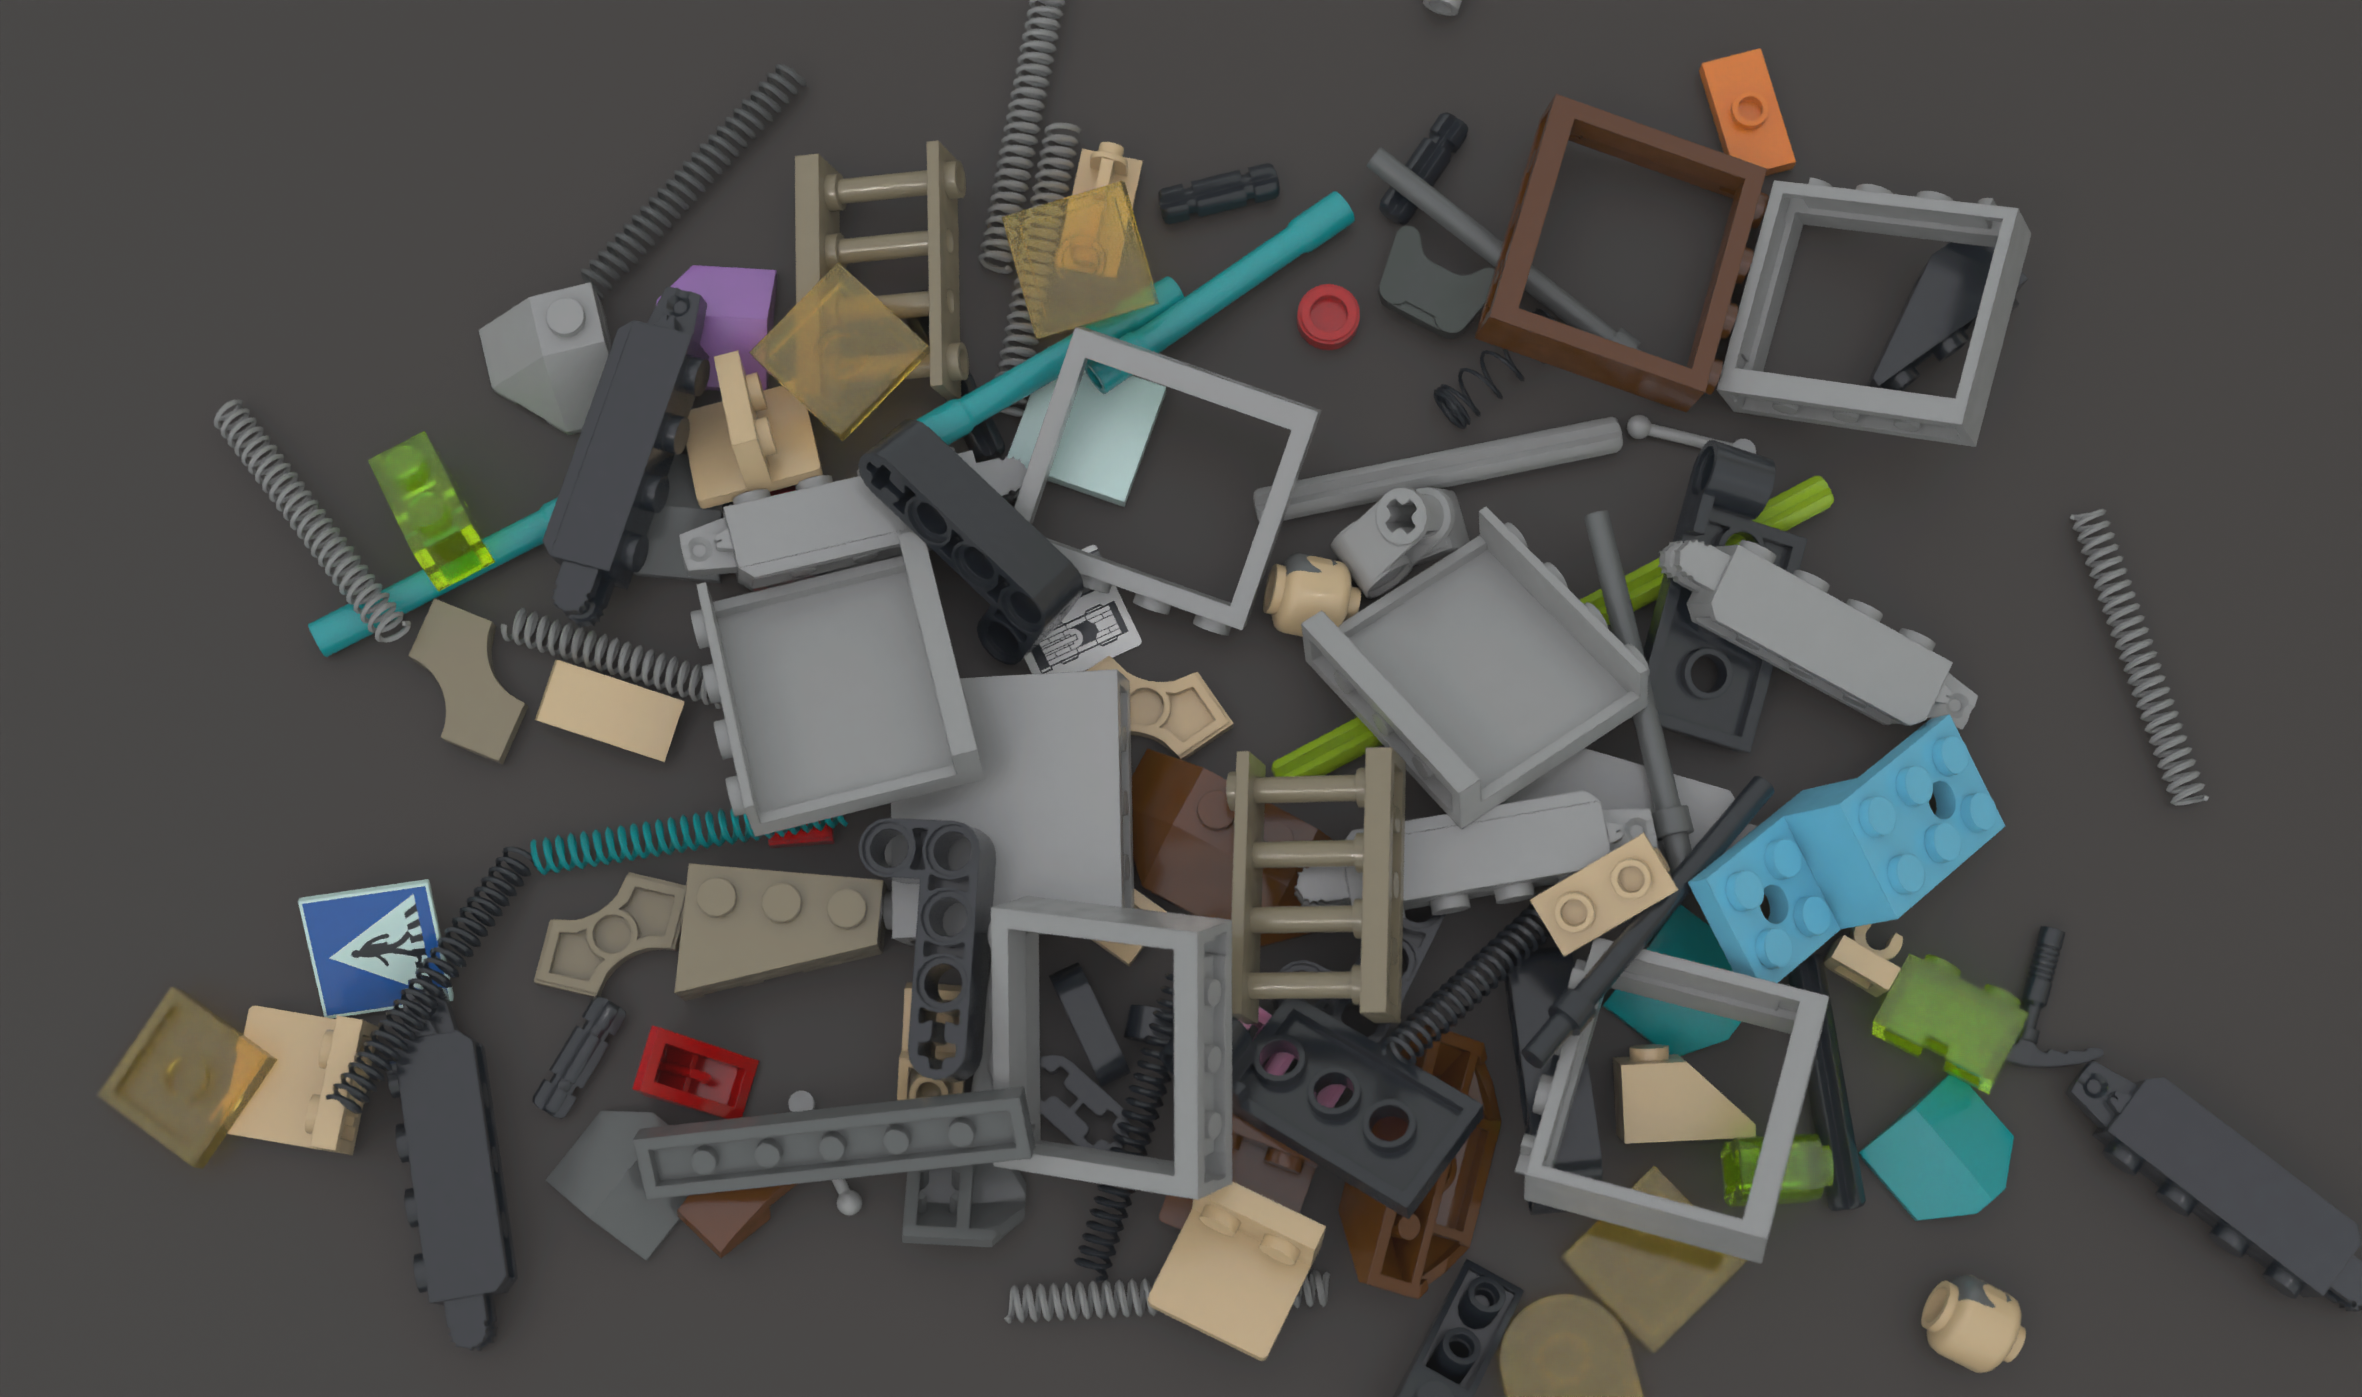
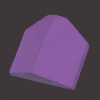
[656,265,778,391]

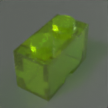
[368,431,495,592]
[1872,953,2029,1095]

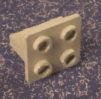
[686,350,823,509]

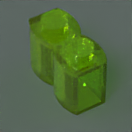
[1721,1133,1834,1207]

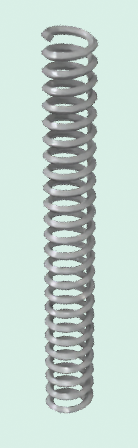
[978,0,1066,274]
[995,123,1081,417]
[214,399,411,643]
[2070,508,2209,806]
[501,608,722,709]
[1004,1268,1330,1324]

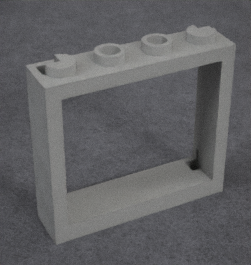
[1717,177,2031,447]
[1014,327,1322,636]
[988,896,1232,1200]
[1515,937,1829,1264]

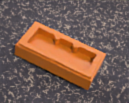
[1699,48,1796,176]

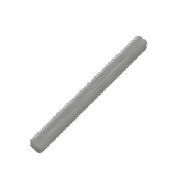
[1253,416,1623,522]

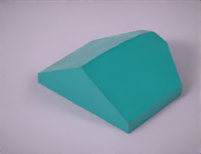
[1602,904,1742,1057]
[1858,1069,2014,1221]

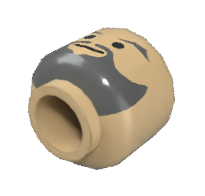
[1263,553,1361,637]
[1921,1274,2026,1373]

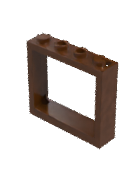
[1475,94,1769,413]

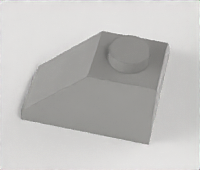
[479,282,612,435]

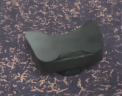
[1378,225,1495,339]

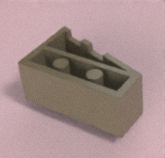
[674,863,889,1001]

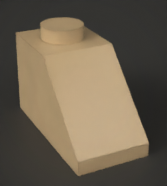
[1613,1044,1756,1144]

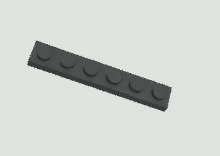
[633,1086,1036,1200]

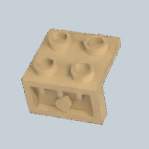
[224,1006,379,1155]
[1148,1181,1326,1361]

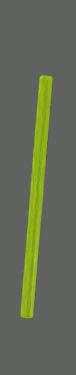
[1271,475,1834,777]

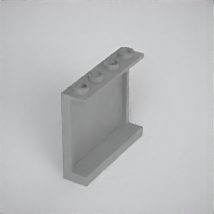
[1301,507,1650,829]
[690,531,985,837]
[883,669,1134,946]

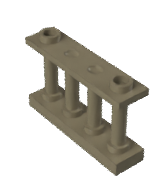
[795,140,969,414]
[1226,747,1406,1024]

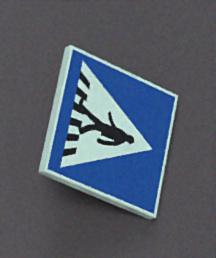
[298,879,454,1018]

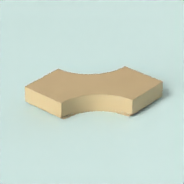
[1087,656,1234,761]

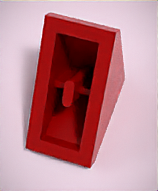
[632,1026,759,1119]

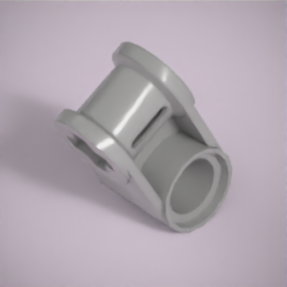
[1331,487,1455,599]

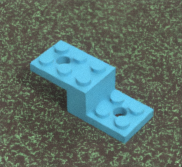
[1688,714,2005,983]

